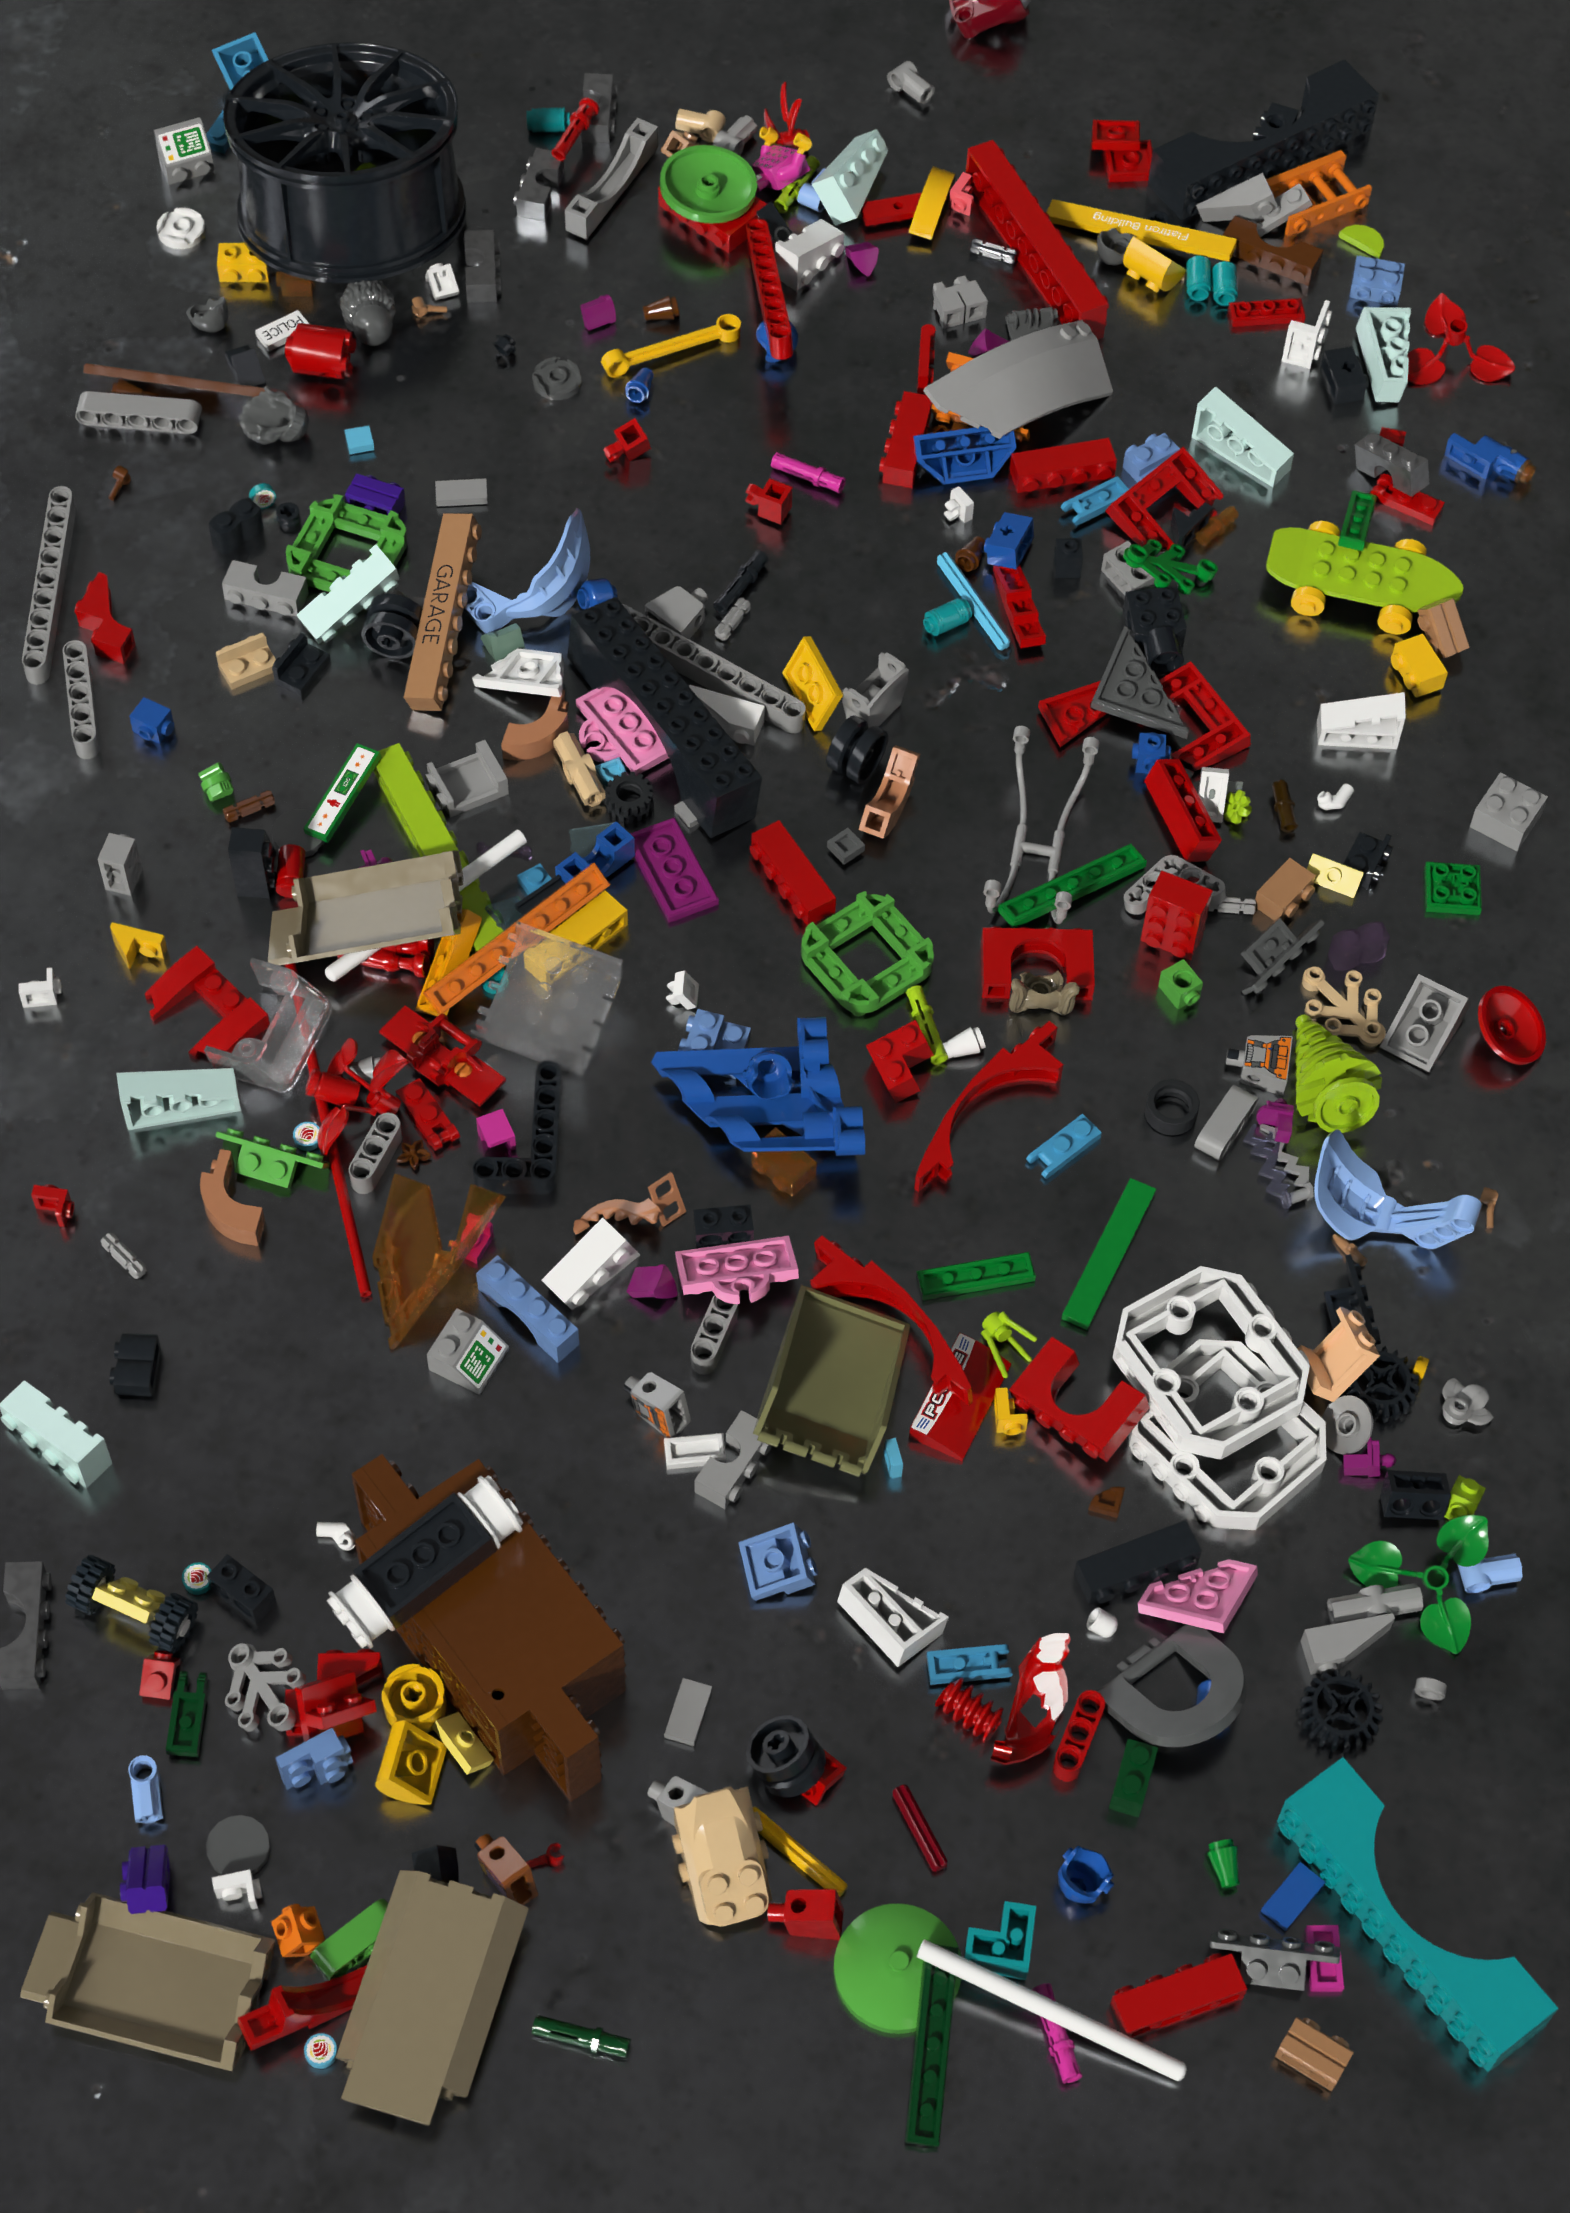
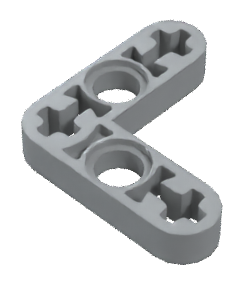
[1124,855,1226,915]

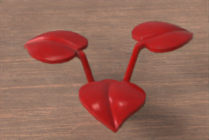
[1407,293,1516,385]
[317,1038,410,1157]

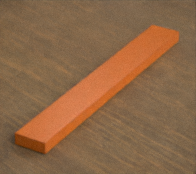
[423,863,610,1015]

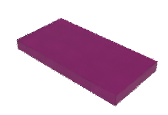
[630,817,719,923]

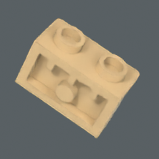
[216,633,276,690]

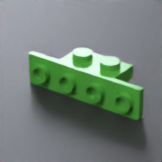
[215,1128,330,1188]

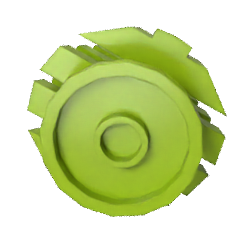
[1295,1014,1382,1133]

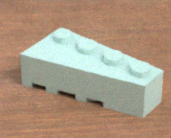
[812,129,888,226]
[1356,307,1411,402]
[1192,386,1294,488]
[297,545,400,644]
[116,1068,241,1130]
[0,1380,113,1488]

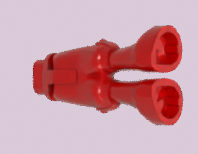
[337,939,434,978]

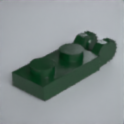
[166,1671,208,1757]

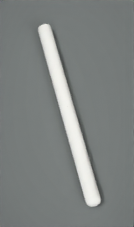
[325,829,527,982]
[916,1939,1187,2081]

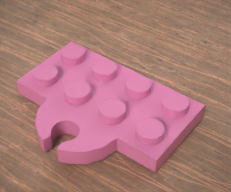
[576,687,669,776]
[675,1236,799,1304]

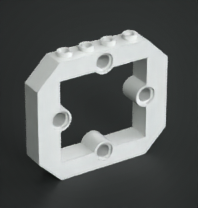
[1112,1266,1310,1460]
[1129,1339,1326,1530]

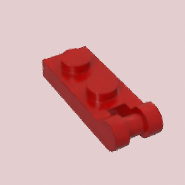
[917,324,936,394]
[1370,474,1445,526]
[395,1078,460,1151]

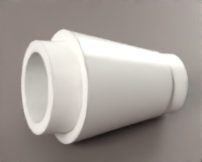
[942,1027,986,1059]

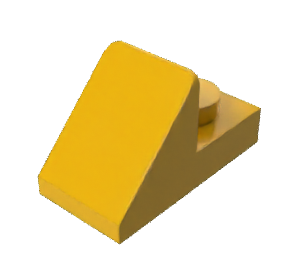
[110,922,167,969]

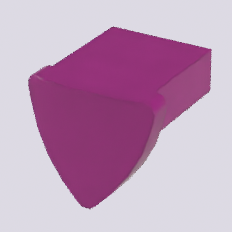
[845,242,879,276]
[580,294,616,331]
[968,328,1010,357]
[626,1264,678,1299]

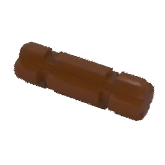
[223,790,275,822]

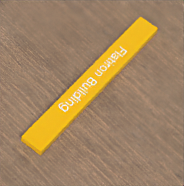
[1047,199,1237,262]

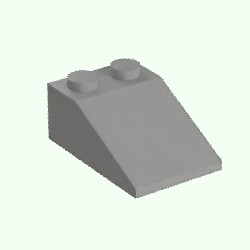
[1379,974,1471,1073]

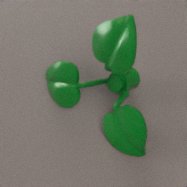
[1348,1515,1489,1654]

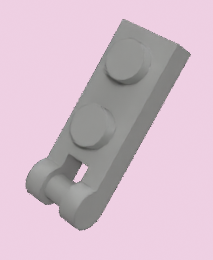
[1245,183,1312,237]

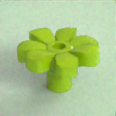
[1223,790,1252,824]

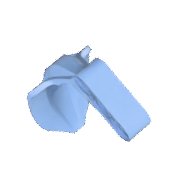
[463,508,590,633]
[1314,1129,1482,1249]

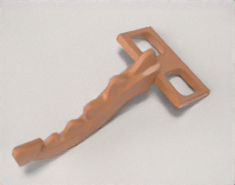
[573,1172,686,1234]

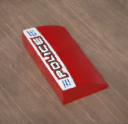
[909,1332,1012,1462]

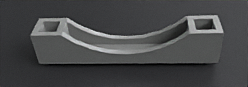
[565,118,658,239]

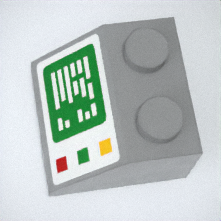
[154,117,215,185]
[427,1308,509,1395]

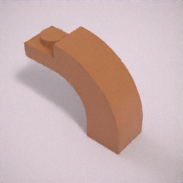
[858,745,921,839]
[200,1149,265,1246]

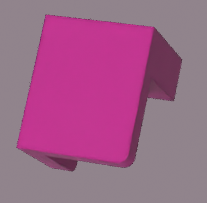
[476,1109,516,1151]

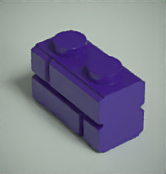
[345,473,406,516]
[120,1844,171,1914]

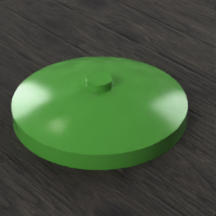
[660,145,757,223]
[834,1904,961,2034]

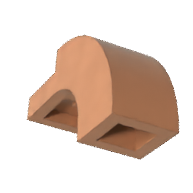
[501,690,569,761]

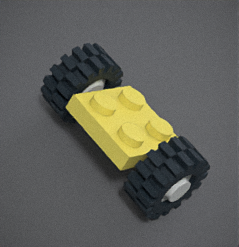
[65,1554,199,1653]

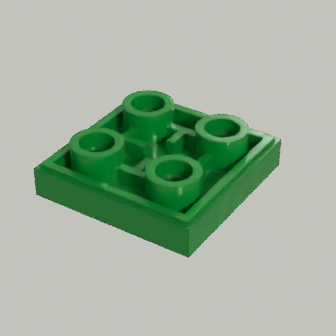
[1424,862,1482,915]

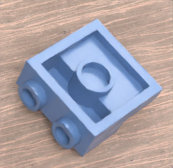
[1349,255,1405,306]
[1123,433,1180,491]
[678,1009,751,1080]
[738,1522,818,1601]
[276,1728,353,1790]

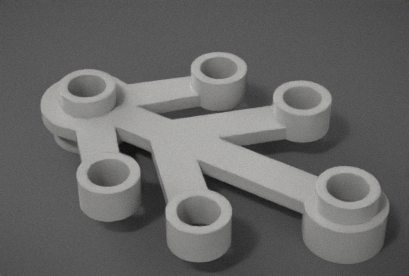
[225,1643,306,1732]

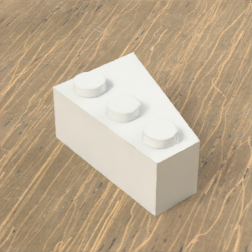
[775,219,844,291]
[1317,692,1406,749]
[542,1218,640,1310]
[837,1568,949,1667]

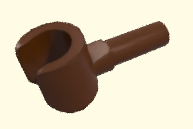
[108,465,131,501]

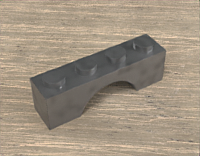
[0,1561,52,1689]

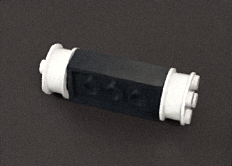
[326,1475,524,1649]

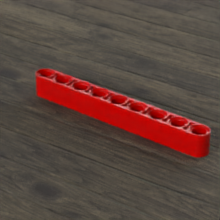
[746,219,793,360]

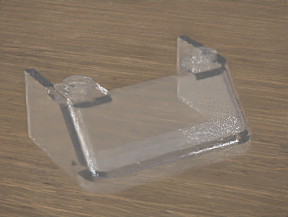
[204,958,332,1092]

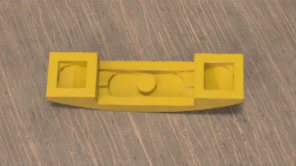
[909,166,955,240]

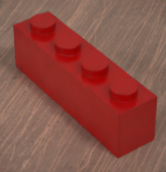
[879,391,933,488]
[1010,438,1117,493]
[1144,759,1222,862]
[750,820,836,926]
[1110,1953,1247,2038]

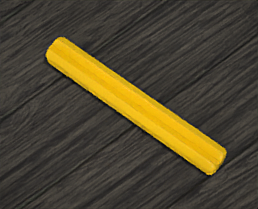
[753,1807,847,1897]

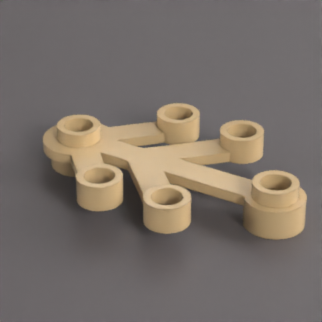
[1302,967,1386,1047]

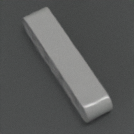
[75,391,202,434]
[63,640,100,759]

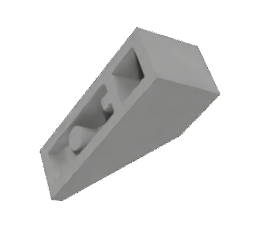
[1196,173,1278,222]
[1301,1613,1395,1675]

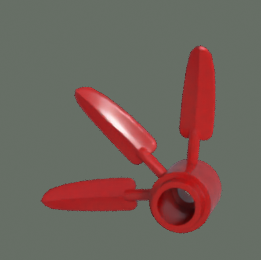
[764,82,810,149]

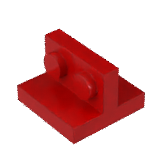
[295,1670,377,1742]

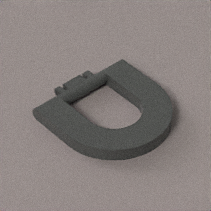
[1097,1624,1247,1747]

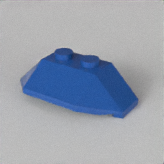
[913,427,1016,485]

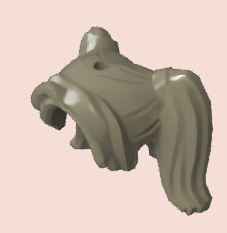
[1009,971,1080,1016]

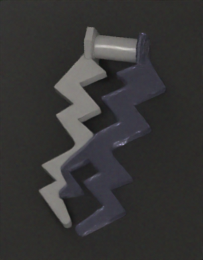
[1243,1124,1314,1210]

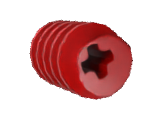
[935,1677,1004,1744]

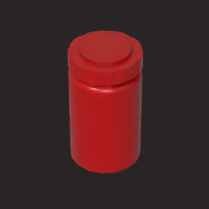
[276,844,306,898]
[305,1068,361,1107]

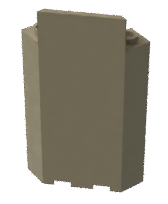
[268,850,464,968]
[335,1870,529,2125]
[20,1892,276,2071]

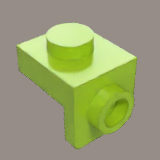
[1444,1475,1486,1520]

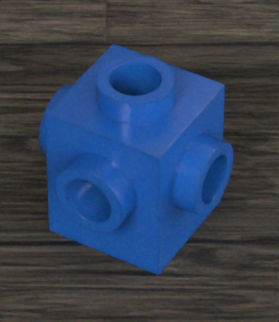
[1132,732,1171,774]

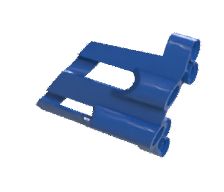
[651,1017,865,1156]

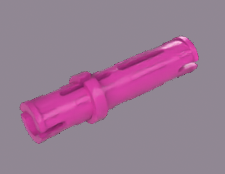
[771,452,846,493]
[1032,1983,1082,2084]

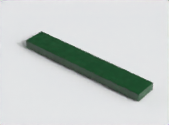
[905,1944,959,2147]

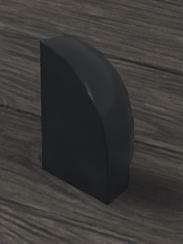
[412,1845,458,1884]

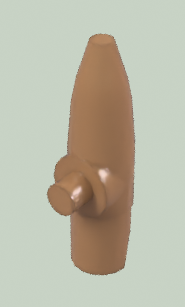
[1332,1234,1368,1267]

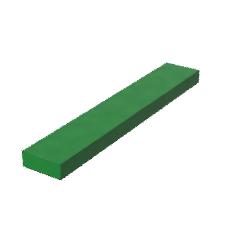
[998,844,1147,928]
[1061,1178,1156,1330]

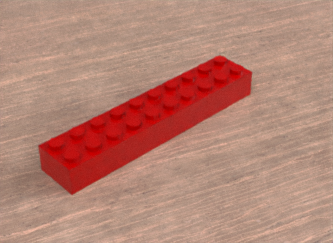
[966,140,1109,340]

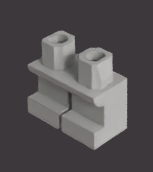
[933,275,988,329]

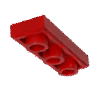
[860,193,922,226]
[1228,298,1306,327]

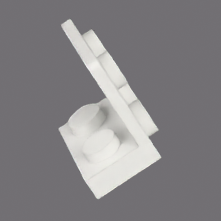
[1282,300,1332,369]

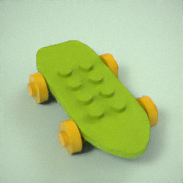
[1266,521,1463,635]

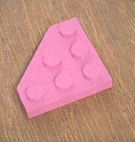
[1138,1559,1258,1633]

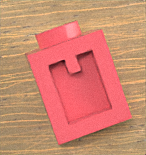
[948,172,974,216]

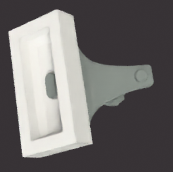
[1198,767,1243,823]

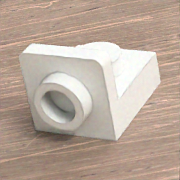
[425,263,459,301]
[19,968,61,1008]
[212,1869,262,1910]

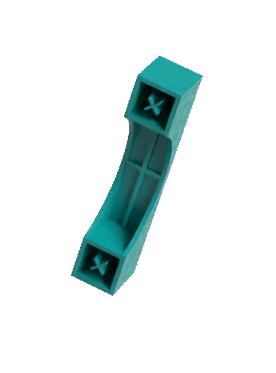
[1277,1757,1558,2072]

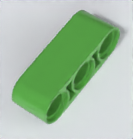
[310,1898,389,1980]

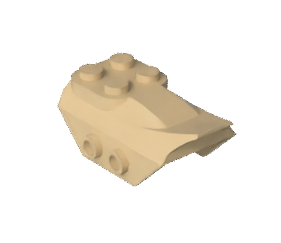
[672,1786,772,1926]

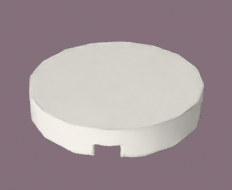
[156,208,206,249]

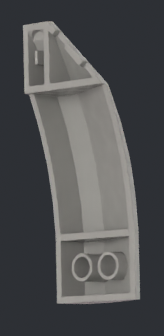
[923,320,1113,439]

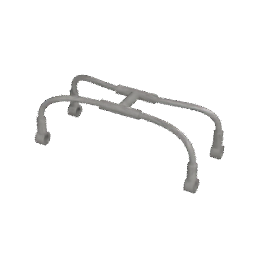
[983,726,1100,925]

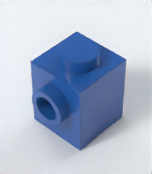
[129,697,174,744]

